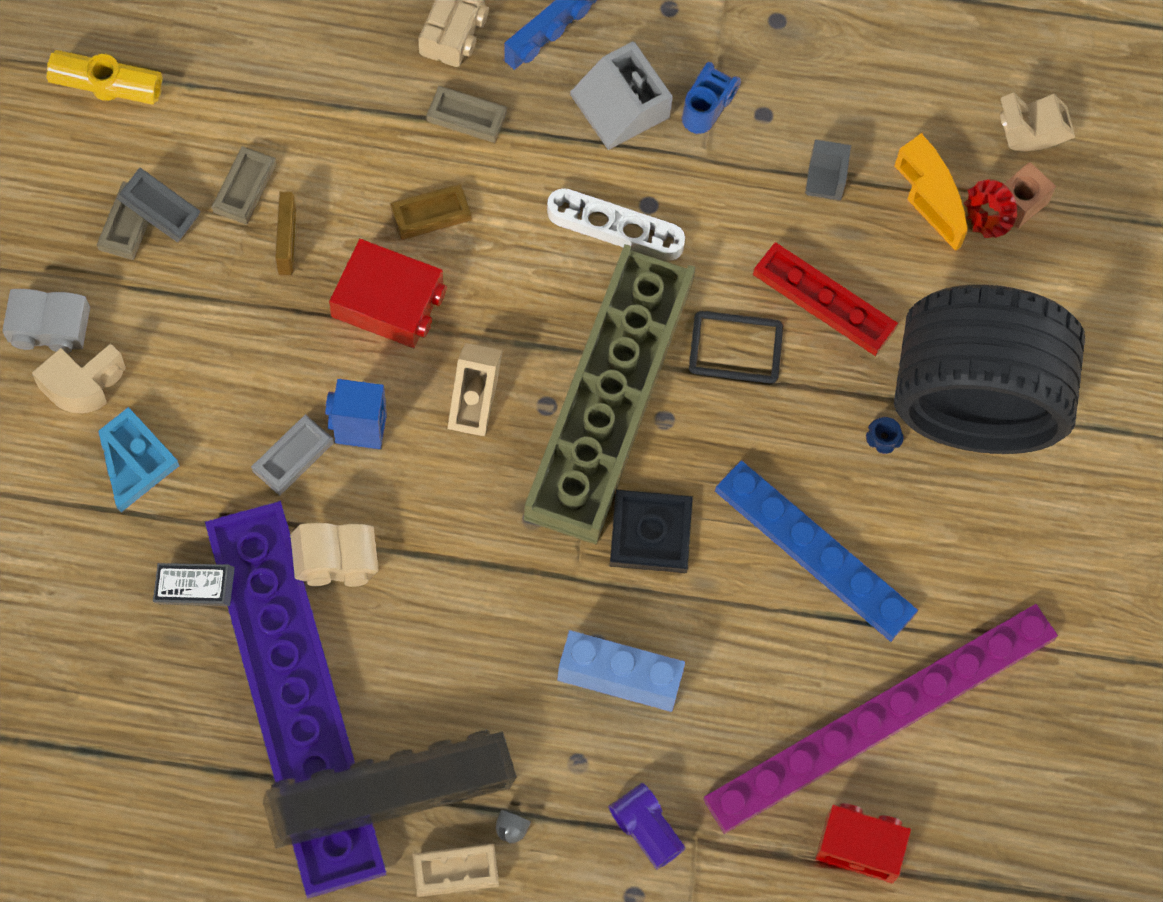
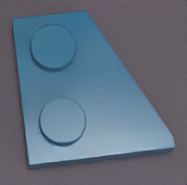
[98,407,179,512]

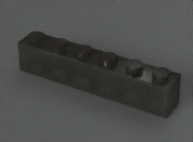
[263,730,517,849]

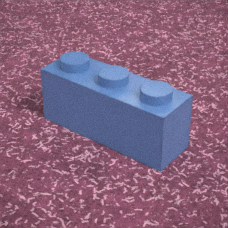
[557,630,685,712]

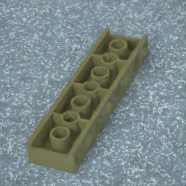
[524,244,696,545]

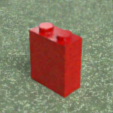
[329,238,447,348]

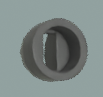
[495,810,531,843]

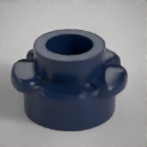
[866,417,904,454]

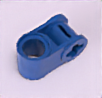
[682,62,741,134]

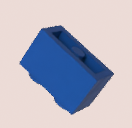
[326,379,387,450]

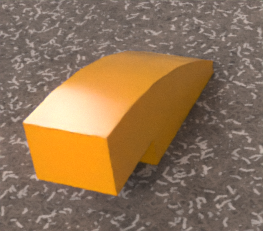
[894,133,968,251]

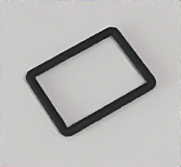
[689,311,783,383]

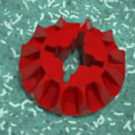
[963,179,1017,238]

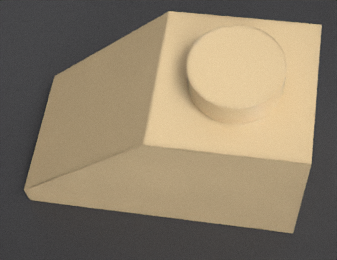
[447,343,503,436]

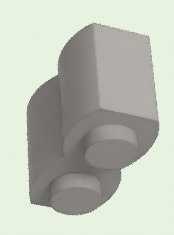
[2,289,90,353]

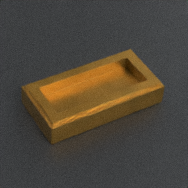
[390,183,472,240]
[275,191,297,275]

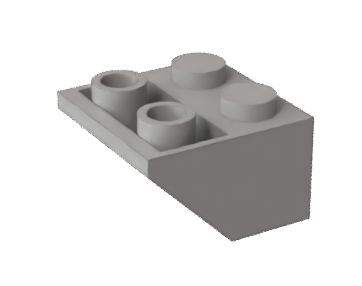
[570,41,673,150]

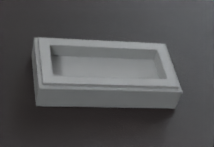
[251,414,334,496]

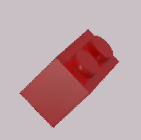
[815,803,911,884]

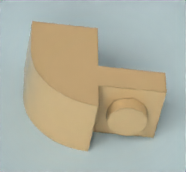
[1000,92,1075,152]
[32,343,126,413]

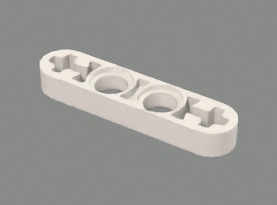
[547,188,685,261]

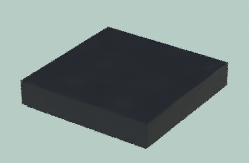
[609,489,693,573]

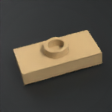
[412,843,499,897]

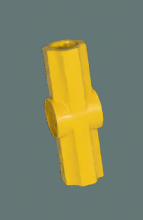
[46,50,163,105]

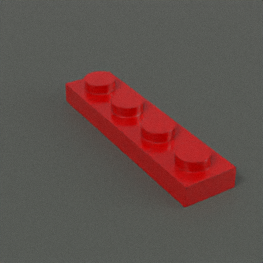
[753,242,898,357]

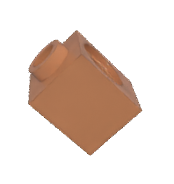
[998,162,1056,229]

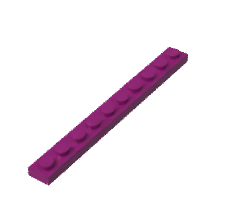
[703,604,1058,834]

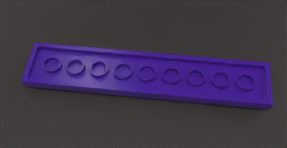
[205,501,387,899]

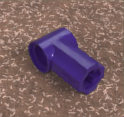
[608,783,686,870]

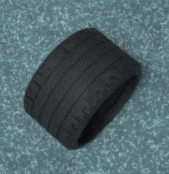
[894,285,1085,454]

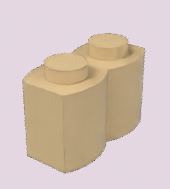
[290,523,379,587]

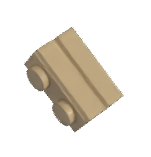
[418,0,489,67]

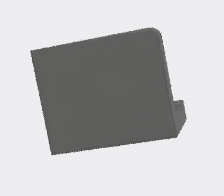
[805,139,851,201]

